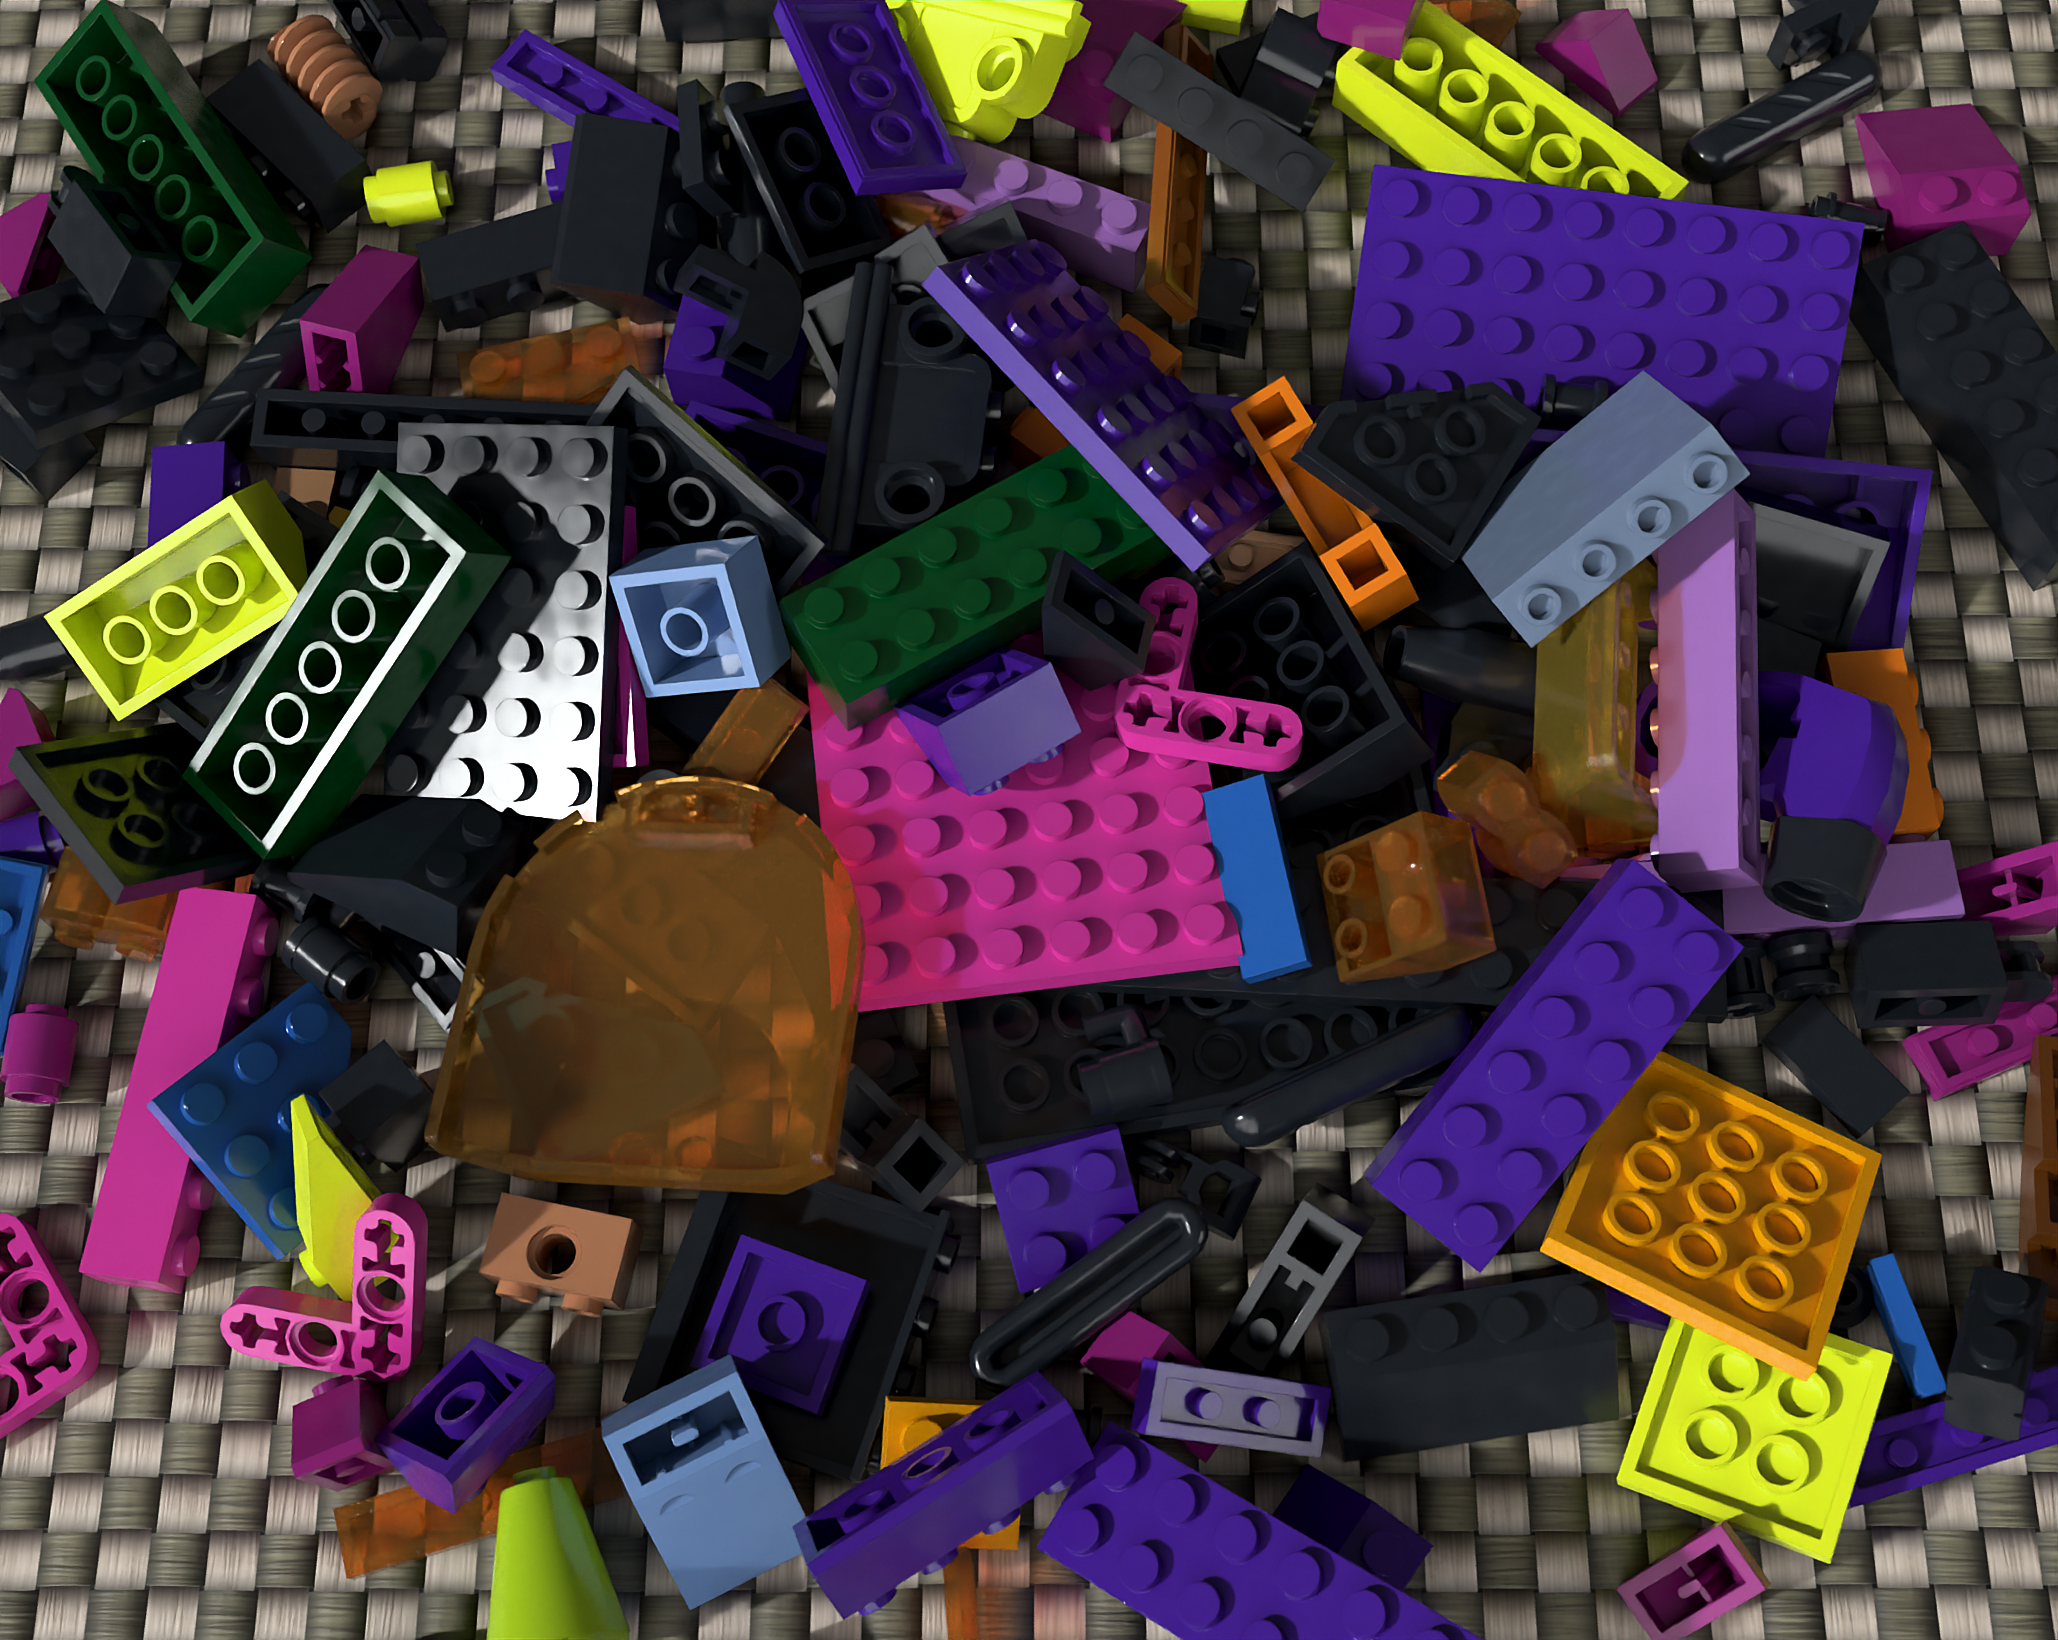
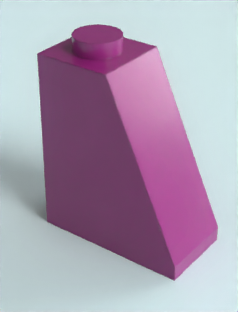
[299,245,424,394]

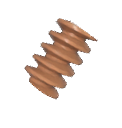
[266,14,382,139]

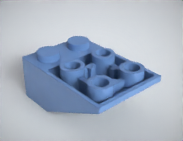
[601,1354,806,1610]

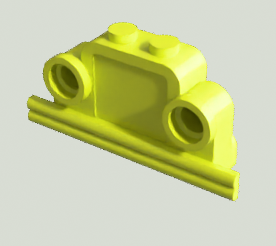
[885,0,1091,144]

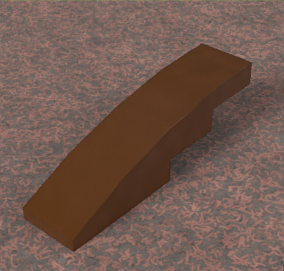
[2019,1034,2058,1322]

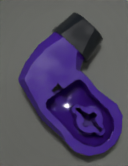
[1623,671,1910,922]

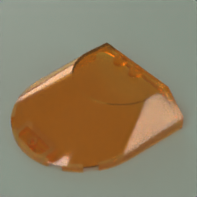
[424,776,866,1195]

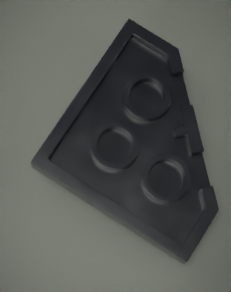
[1291,382,1542,570]

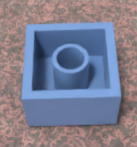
[609,535,792,698]

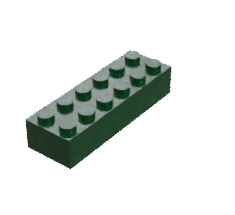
[34,0,313,339]
[780,444,1172,731]
[181,470,512,860]

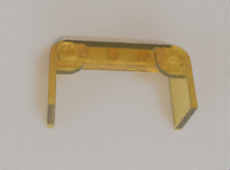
[1525,558,1658,848]

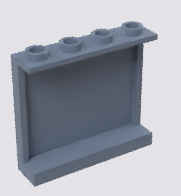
[1459,370,1750,648]

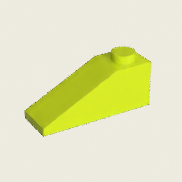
[291,1094,401,1302]

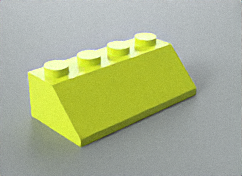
[44,479,308,721]

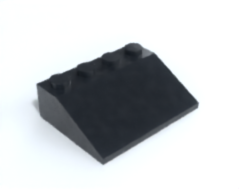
[585,365,830,612]
[1189,541,1436,821]

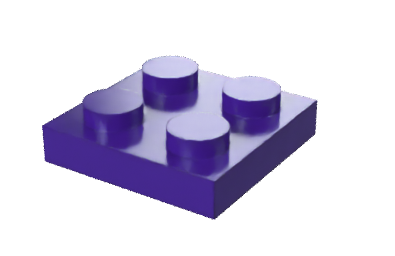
[985,1123,1140,1293]
[690,1234,872,1416]

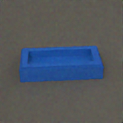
[1863,1253,1946,1402]

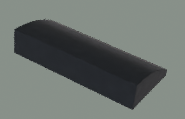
[1608,484,1891,653]

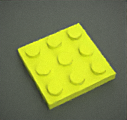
[1616,1316,1893,1564]

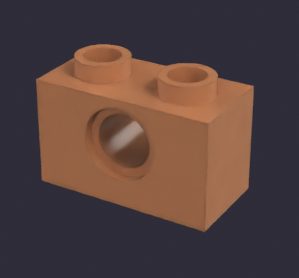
[479,1192,644,1317]

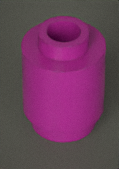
[0,1004,79,1104]

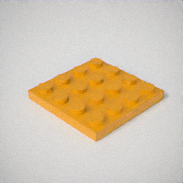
[1539,1050,1882,1382]

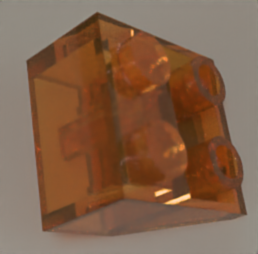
[1317,811,1496,983]

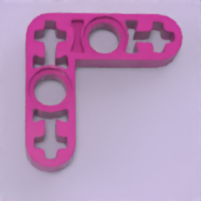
[1114,577,1302,772]
[220,1193,428,1382]
[0,1213,101,1439]

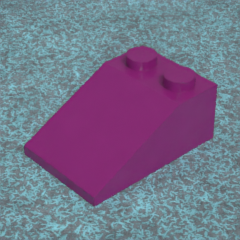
[1040,0,1187,143]
[1854,103,2031,256]

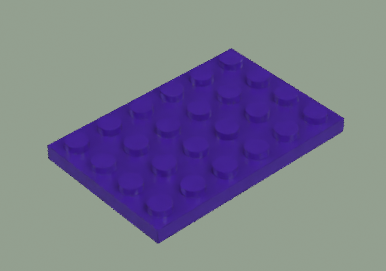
[922,239,1285,573]

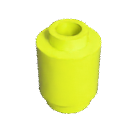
[364,160,454,227]

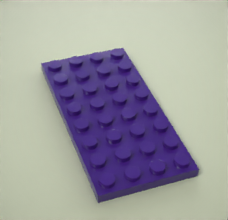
[1339,165,1865,458]

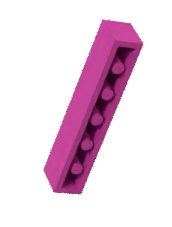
[79,887,279,1294]

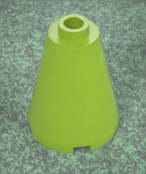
[487,1466,631,1640]

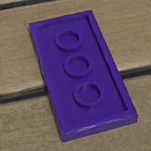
[773,0,968,196]

